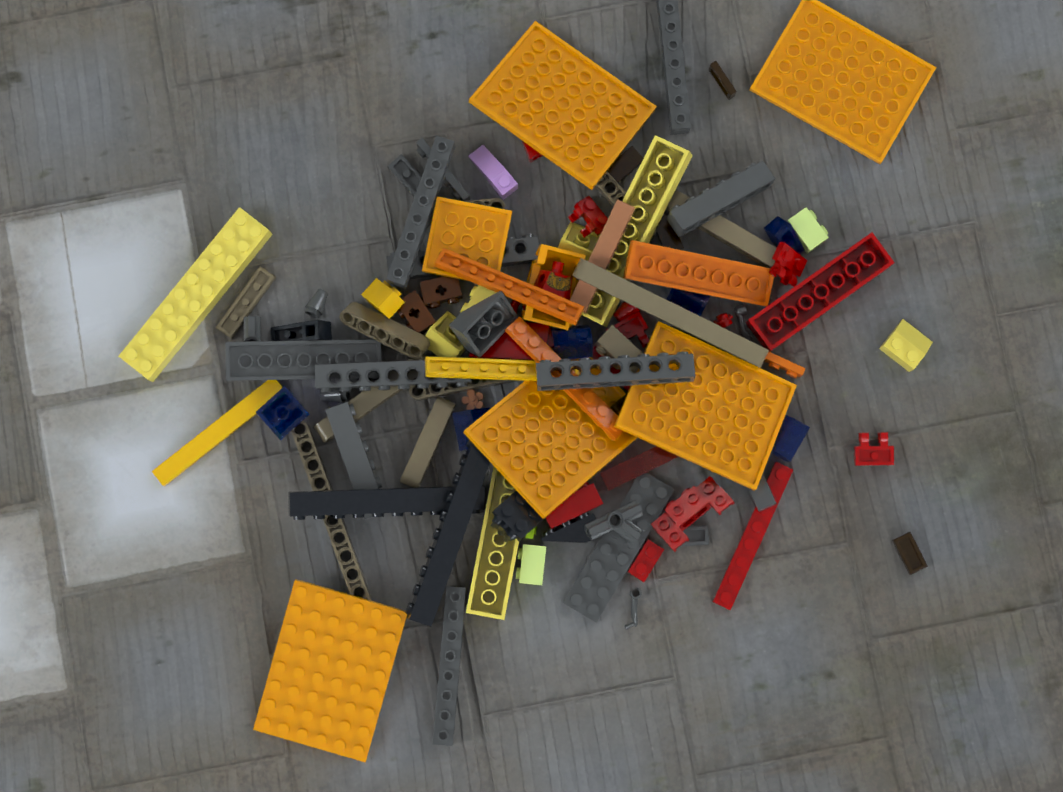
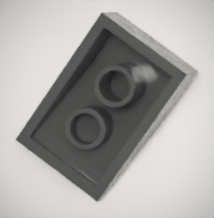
[449,291,518,358]

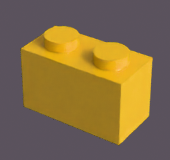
[361,278,405,319]

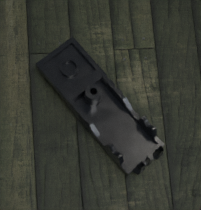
[490,491,543,543]

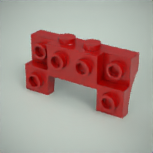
[651,476,735,552]

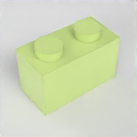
[785,207,829,254]
[516,544,546,585]

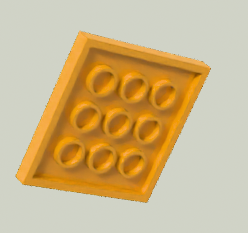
[422,196,512,281]

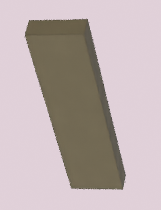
[216,266,276,339]

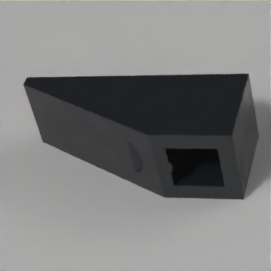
[541,512,596,543]

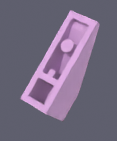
[468,145,518,200]

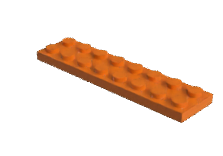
[623,240,774,307]

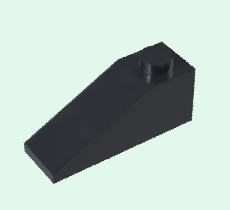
[271,319,332,341]

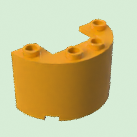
[521,244,586,330]

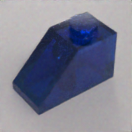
[764,216,805,254]

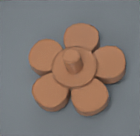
[462,390,484,411]

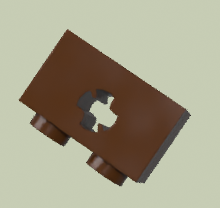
[420,276,463,309]
[397,290,436,334]

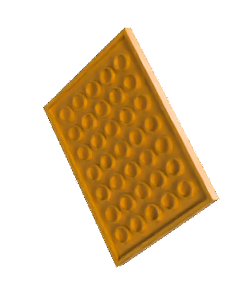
[749,0,937,164]
[469,21,657,190]
[614,321,797,490]
[463,340,638,519]
[253,579,408,762]

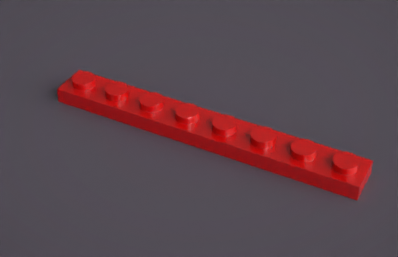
[712,462,793,610]

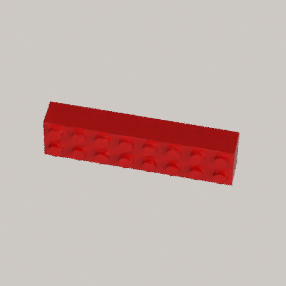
[746,232,895,352]

